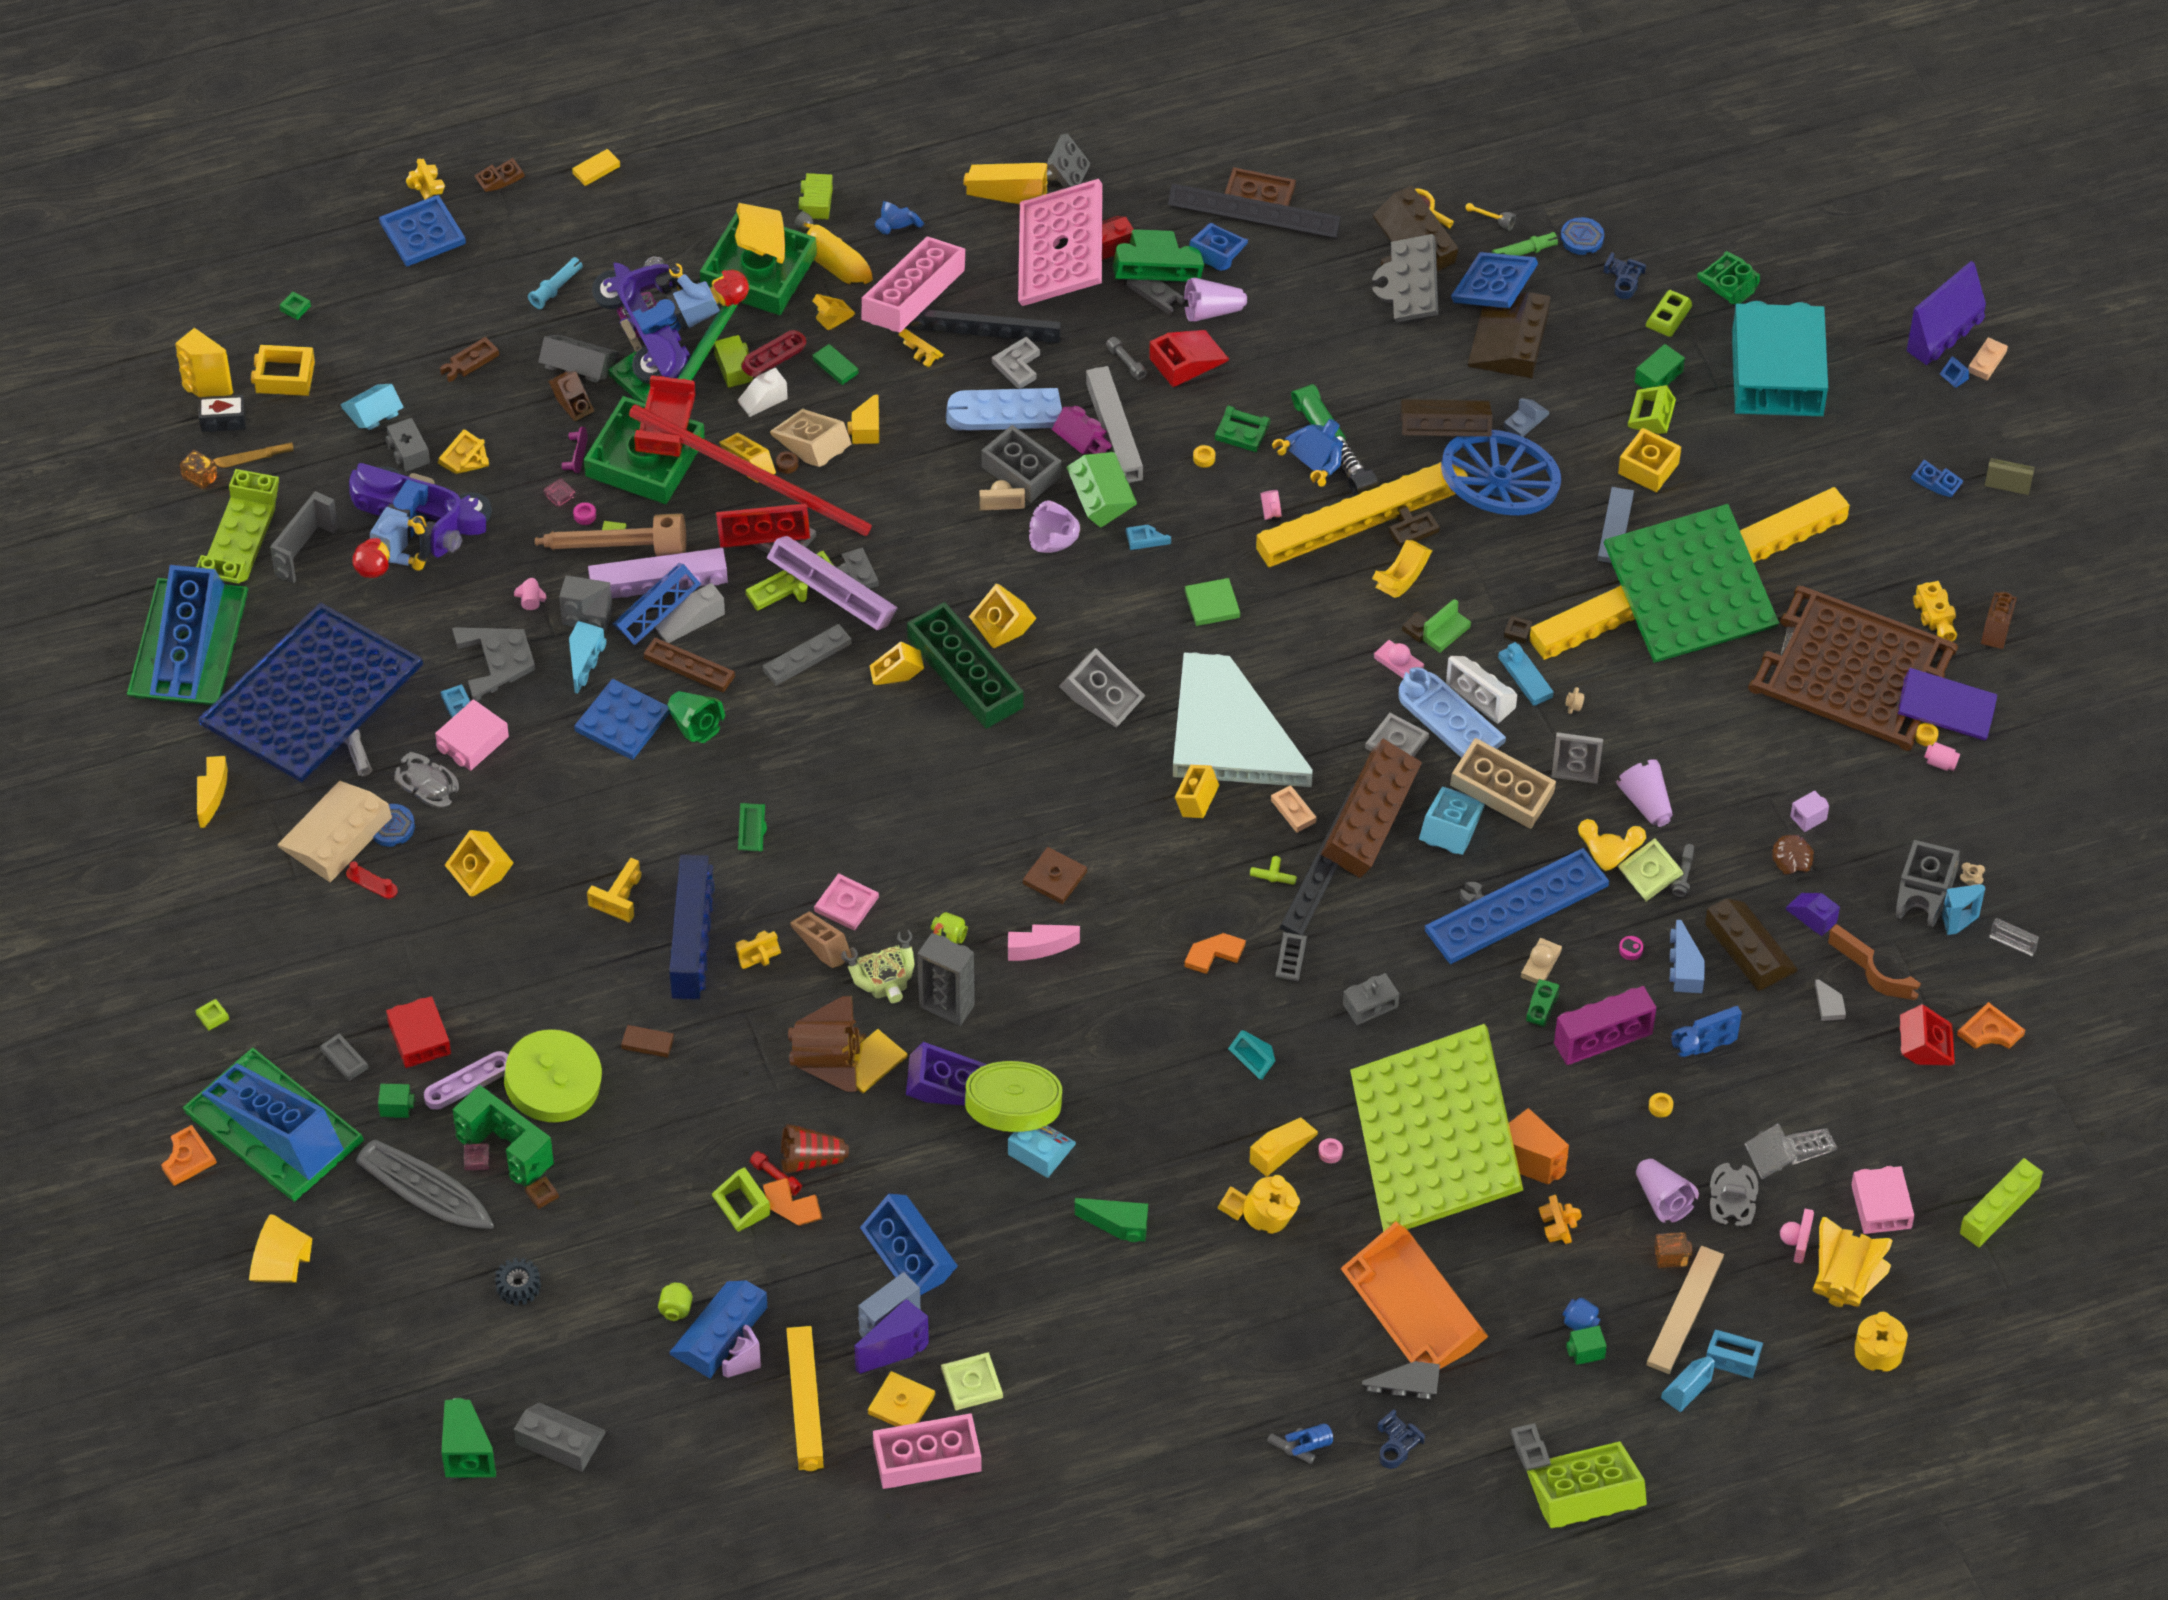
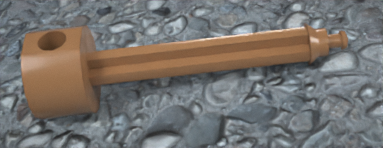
[535,514,686,557]

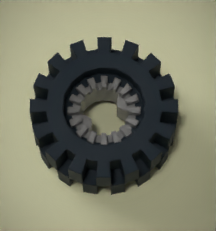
[495,1258,541,1306]

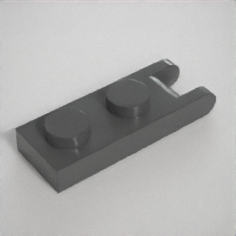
[1127,279,1185,315]

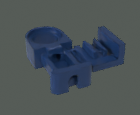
[1603,252,1646,299]
[1377,1410,1425,1469]

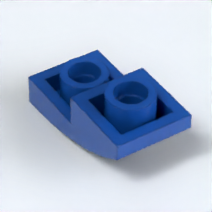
[1911,460,1963,497]

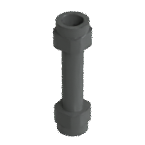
[1106,337,1147,380]

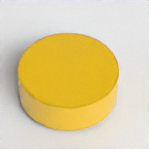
[1193,445,1215,468]
[1915,723,1938,746]
[1649,1093,1673,1117]

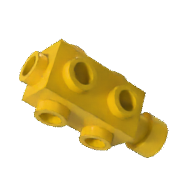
[1913,581,1957,641]

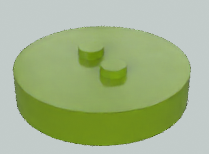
[504,1030,602,1122]
[965,1061,1062,1132]

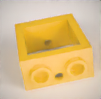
[251,345,315,396]

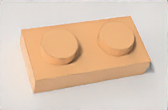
[1968,337,2008,380]
[1271,785,1316,833]

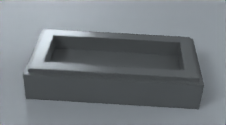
[320,1033,368,1081]

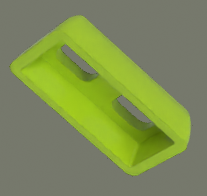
[1646,290,1692,337]

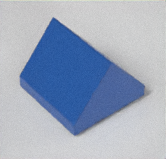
[1940,357,1969,387]

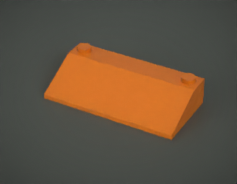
[1341,1221,1488,1369]

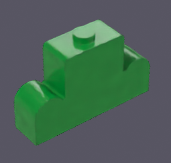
[1112,230,1204,281]

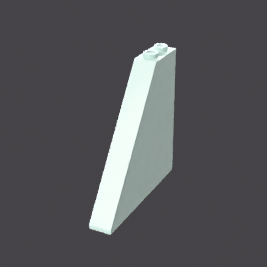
[1173,653,1312,787]

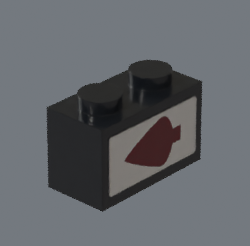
[199,395,246,432]

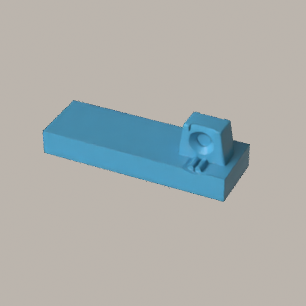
[1498,642,1554,706]

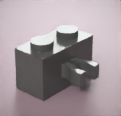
[1343,973,1399,1025]

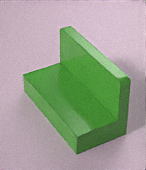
[1423,599,1471,653]

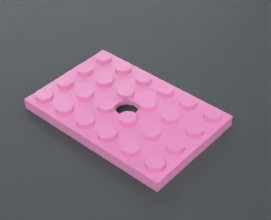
[1018,179,1102,306]

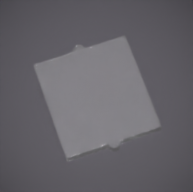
[1745,1124,1796,1179]

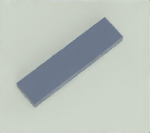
[1598,487,1634,563]

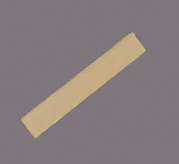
[1647,1246,1724,1374]

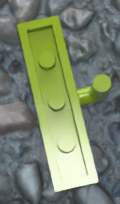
[745,551,834,611]

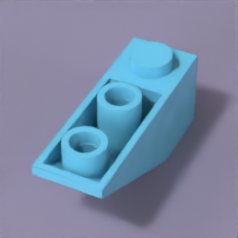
[569,621,606,694]

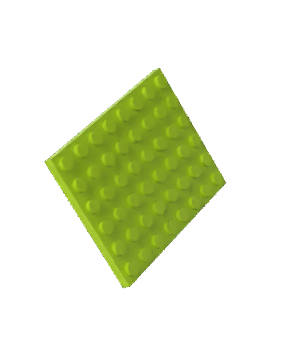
[1350,1024,1523,1232]

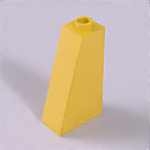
[963,163,1047,204]

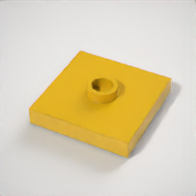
[868,1371,935,1427]

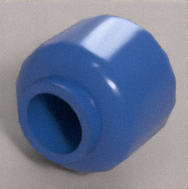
[1562,1297,1601,1331]

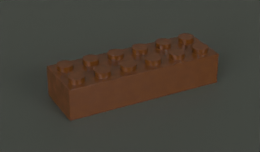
[1321,738,1422,878]

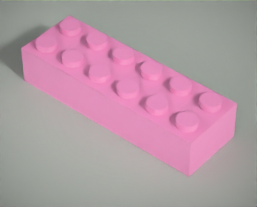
[862,237,965,332]

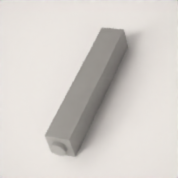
[1086,366,1143,483]

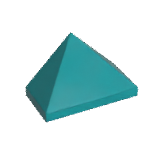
[1228,1030,1275,1079]

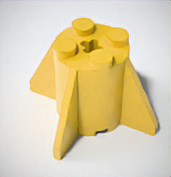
[1813,1217,1893,1307]

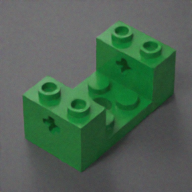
[453,1085,554,1187]

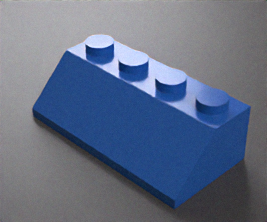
[860,1194,958,1295]
[670,1280,768,1378]

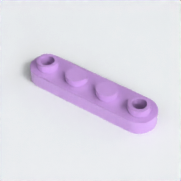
[424,1051,508,1109]

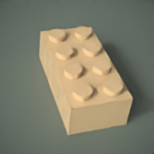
[1450,738,1556,829]

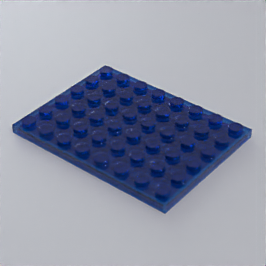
[198,603,424,782]

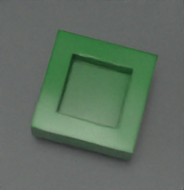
[279,292,311,320]

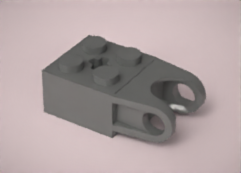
[1896,840,1960,927]

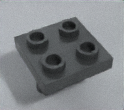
[1047,133,1091,189]

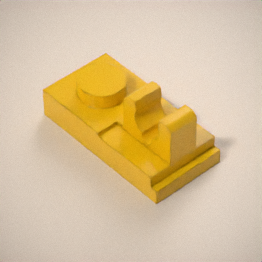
[898,328,944,367]

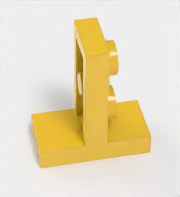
[587,858,641,923]

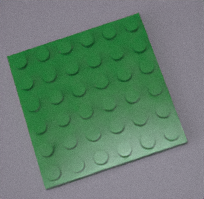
[1603,504,1779,663]

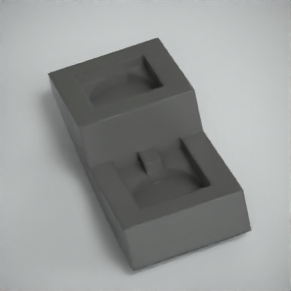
[1510,1423,1551,1471]

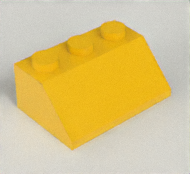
[175,328,233,397]

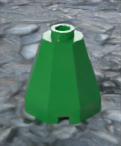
[667,691,725,743]

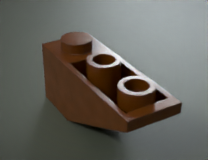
[1981,592,2017,649]

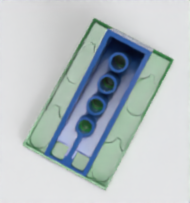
[127,565,248,706]
[183,1047,364,1202]

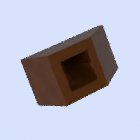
[549,371,594,421]

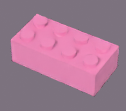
[873,1413,981,1489]

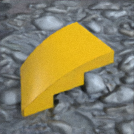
[735,203,785,264]
[249,1215,312,1282]

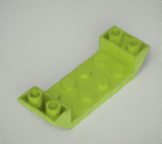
[196,469,279,583]

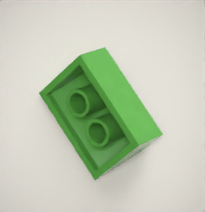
[1067,452,1137,528]

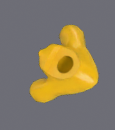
[1578,819,1646,871]

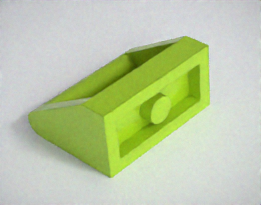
[1628,385,1676,434]
[712,1167,770,1231]

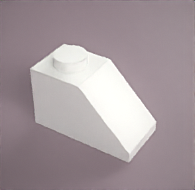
[738,368,787,417]

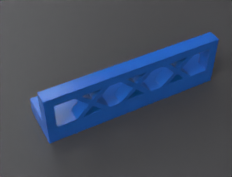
[612,563,701,645]

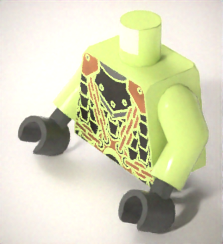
[841,930,915,1003]

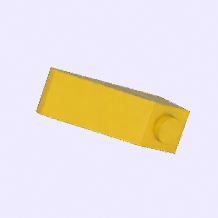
[719,433,776,483]
[1250,1117,1318,1177]

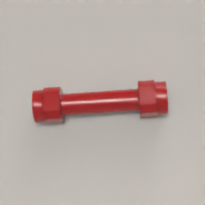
[750,1151,802,1196]

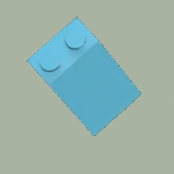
[1419,786,1485,855]

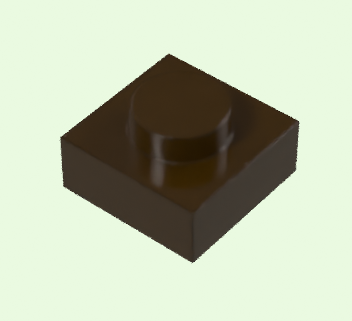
[1402,612,1428,643]

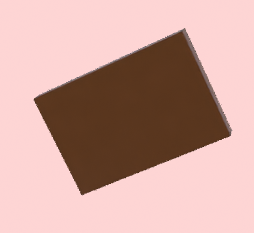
[1225,167,1296,206]

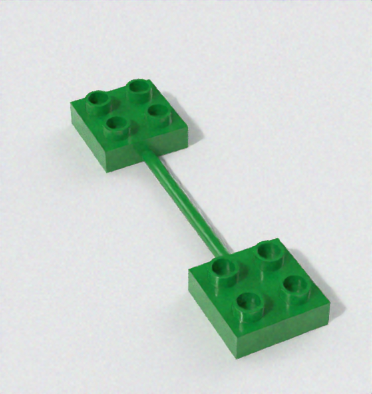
[584,212,817,504]

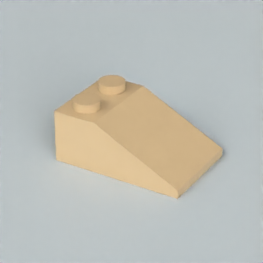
[770,409,851,467]

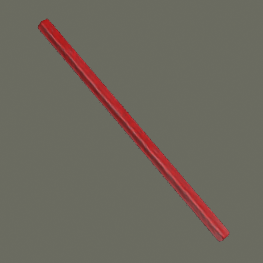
[629,404,872,536]

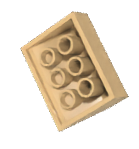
[278,781,392,882]

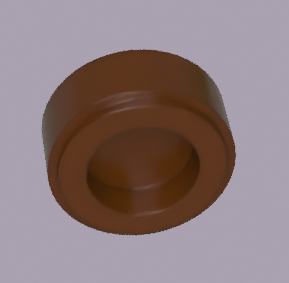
[776,451,798,474]

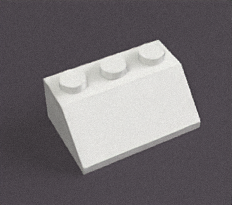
[1446,656,1517,724]

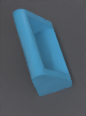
[1942,884,1985,935]
[1706,1329,1763,1379]
[1661,1356,1715,1413]

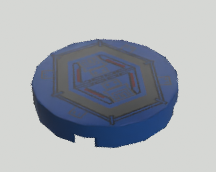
[1561,217,1604,255]
[373,804,415,847]

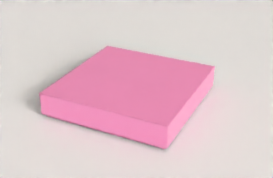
[814,873,879,931]

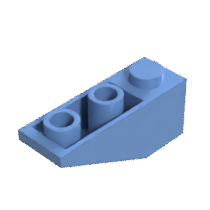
[1669,920,1704,993]

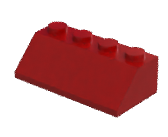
[716,504,810,548]

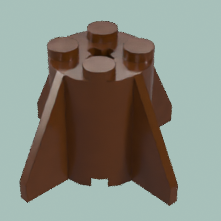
[788,996,866,1092]

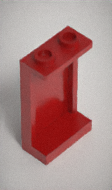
[634,376,695,457]

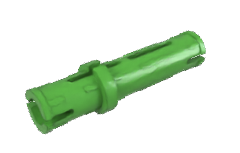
[1492,232,1558,256]

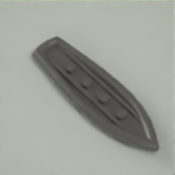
[356,1139,494,1229]

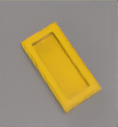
[572,149,620,186]

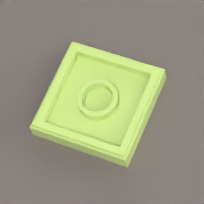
[1618,838,1683,902]
[941,1352,1003,1411]

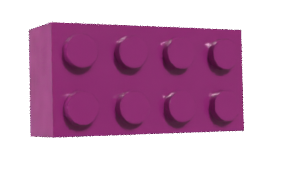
[1554,986,1656,1065]

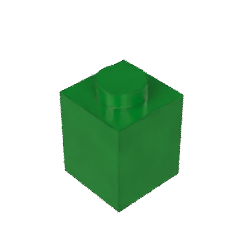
[378,1084,415,1118]
[1567,1326,1607,1365]

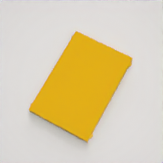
[854,1029,908,1093]

